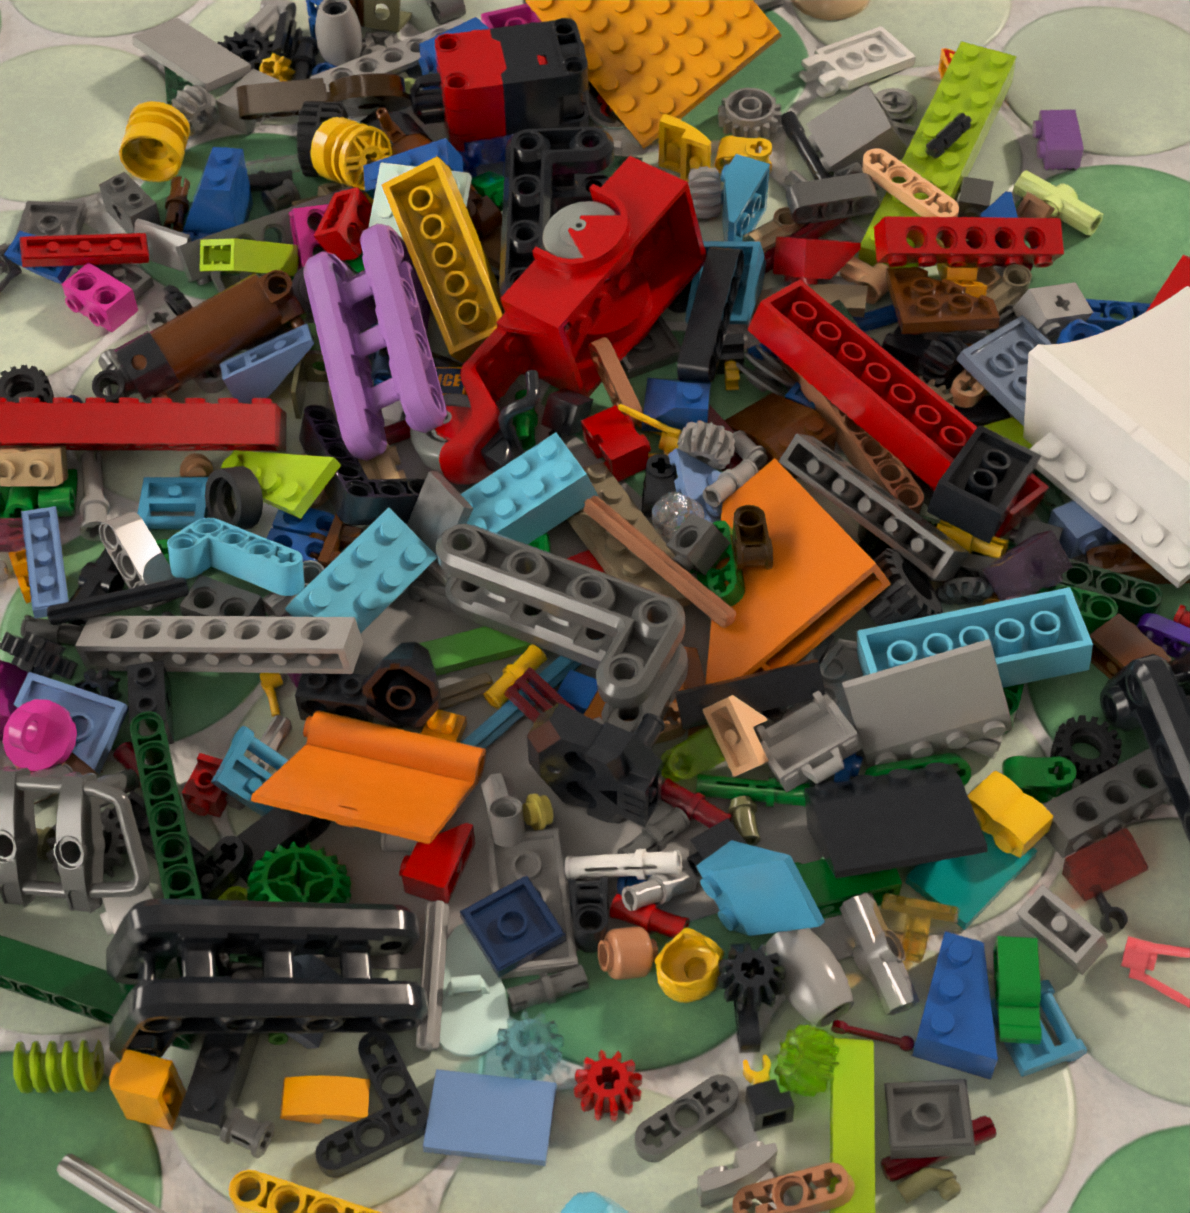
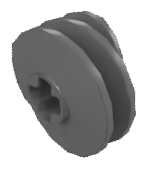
[736,345,795,397]

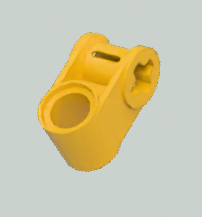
[714,136,772,174]

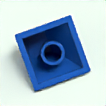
[642,377,712,432]

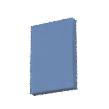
[423,1069,557,1166]

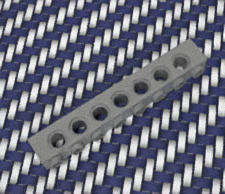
[75,616,364,674]

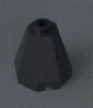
[362,642,441,728]

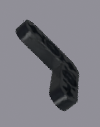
[315,1032,428,1178]

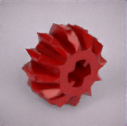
[574,1049,642,1122]

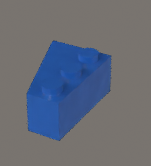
[912,931,998,1080]

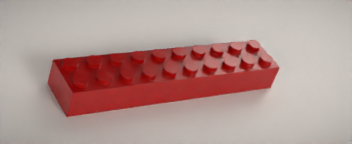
[747,279,1049,538]
[0,397,287,451]

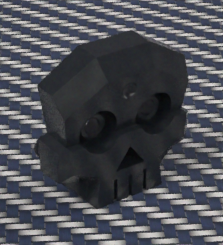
[527,703,665,827]

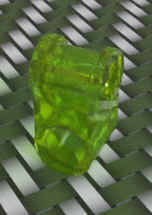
[660,725,726,782]

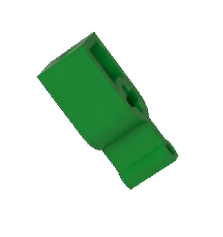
[992,936,1042,1044]

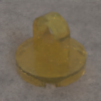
[881,893,960,963]

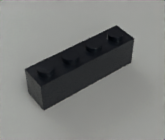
[178,960,263,1136]

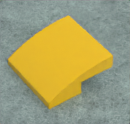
[658,114,711,182]

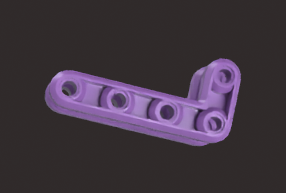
[303,223,447,461]

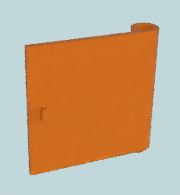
[251,710,486,844]

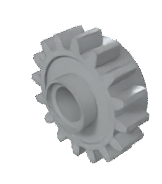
[718,88,782,139]

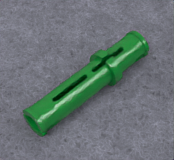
[696,773,809,807]

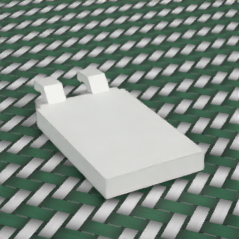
[799,26,916,98]

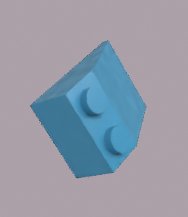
[720,154,770,241]
[685,241,766,324]
[696,840,825,936]

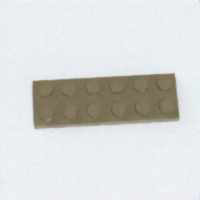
[566,462,693,607]

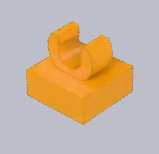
[421,709,467,742]

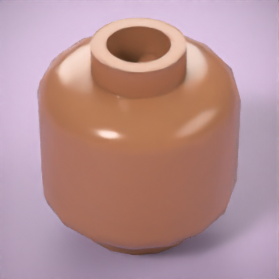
[597,927,658,980]

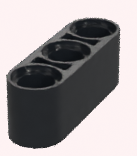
[228,807,332,883]

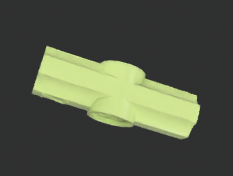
[1013,170,1104,237]

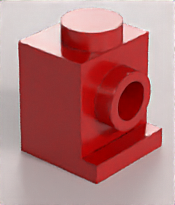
[182,753,227,818]

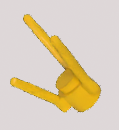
[618,404,682,458]

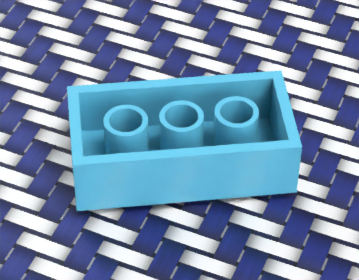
[461,433,599,545]
[285,508,437,634]

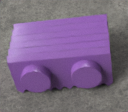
[1032,109,1084,170]

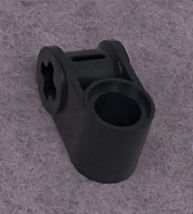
[641,454,678,518]
[569,876,609,953]

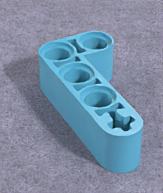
[167,518,305,596]

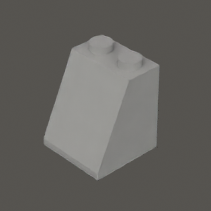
[807,84,908,173]

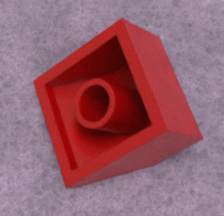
[773,236,861,285]

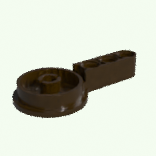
[236,73,412,120]

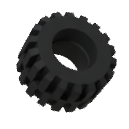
[297,101,348,177]
[864,548,943,626]

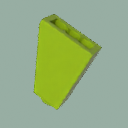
[200,238,299,276]

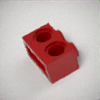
[314,187,372,261]

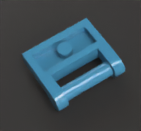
[137,477,209,531]
[211,726,288,817]
[991,980,1087,1077]

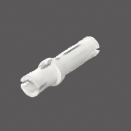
[565,849,682,880]

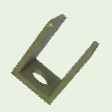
[364,0,412,32]
[291,350,338,420]

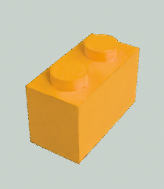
[109,1049,186,1131]

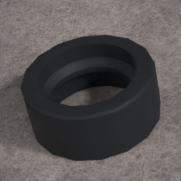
[205,466,263,530]

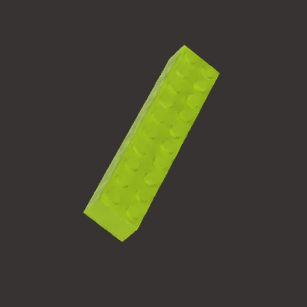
[858,41,1017,269]

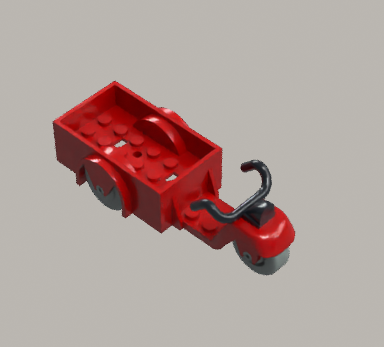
[410,156,707,485]

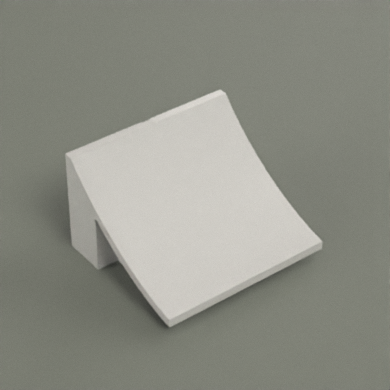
[1023,286,1190,588]

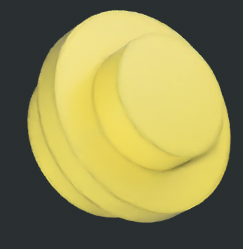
[522,793,553,831]

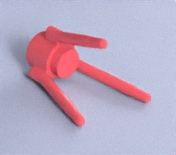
[1121,936,1190,1008]

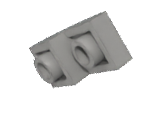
[697,1141,778,1206]

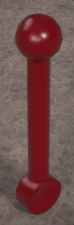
[831,1020,914,1051]

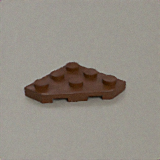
[886,267,1000,335]

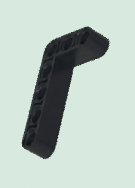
[299,405,425,525]

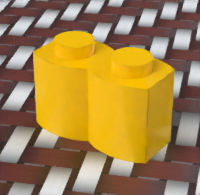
[968,771,1053,858]

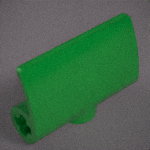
[0,469,78,528]

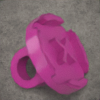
[3,699,77,773]

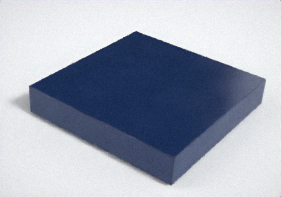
[460,875,566,978]

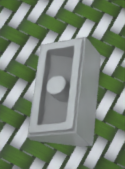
[134,218,191,271]

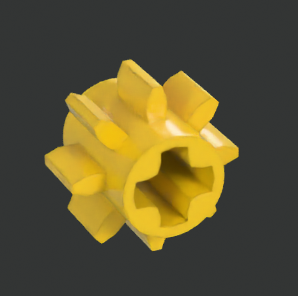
[259,53,295,82]

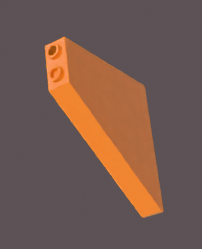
[705,458,891,685]

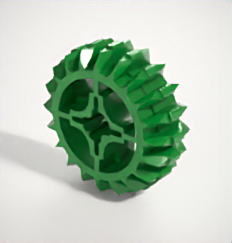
[246,841,351,903]

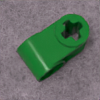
[1001,756,1076,803]

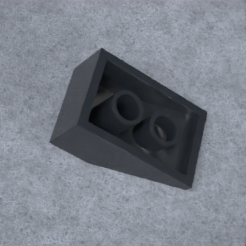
[927,425,1042,544]

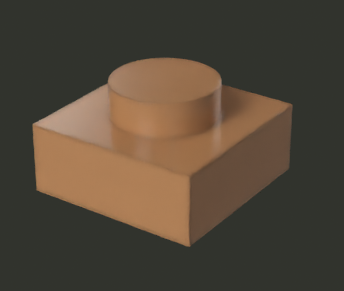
[1016,192,1055,218]

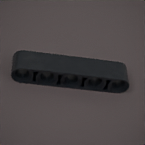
[677,247,744,382]

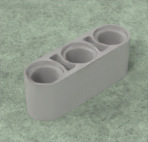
[99,512,177,611]

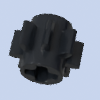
[75,668,123,700]

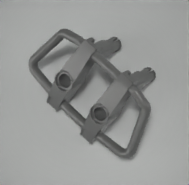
[0,764,150,913]

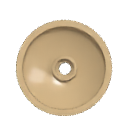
[791,0,870,20]

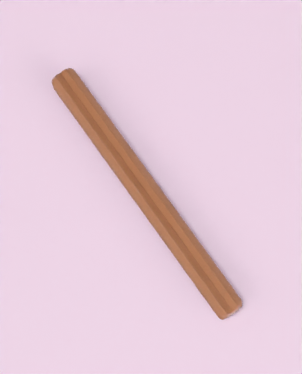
[583,496,736,628]

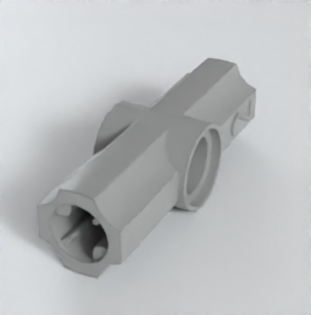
[840,893,920,1016]

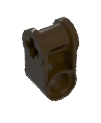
[732,505,773,571]

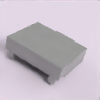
[755,690,864,792]

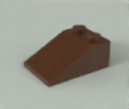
[724,393,837,479]

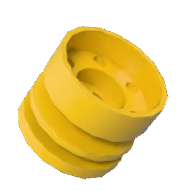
[119,101,190,182]
[310,117,392,190]

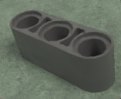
[785,173,879,224]

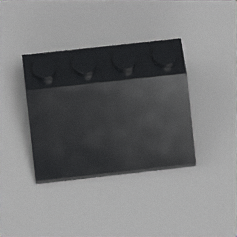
[804,762,988,878]

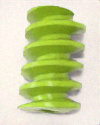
[13,1040,104,1094]

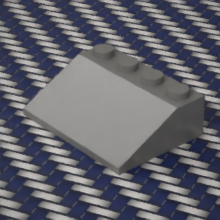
[842,639,1013,768]

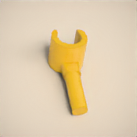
[259,673,283,717]

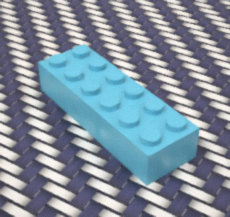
[857,587,1093,688]

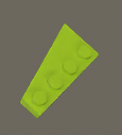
[220,450,341,519]

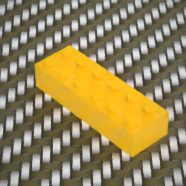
[381,156,505,363]

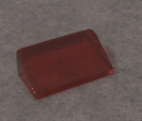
[1062,828,1148,901]

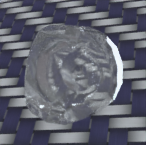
[652,492,704,539]

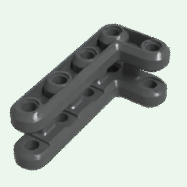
[436,524,689,733]

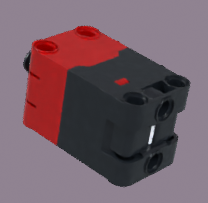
[410,18,589,158]

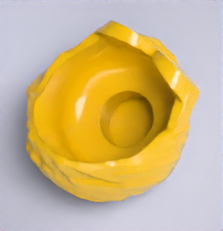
[654,928,725,1003]

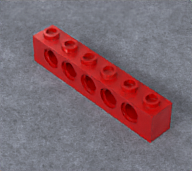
[874,216,1064,268]

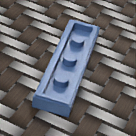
[21,506,69,619]

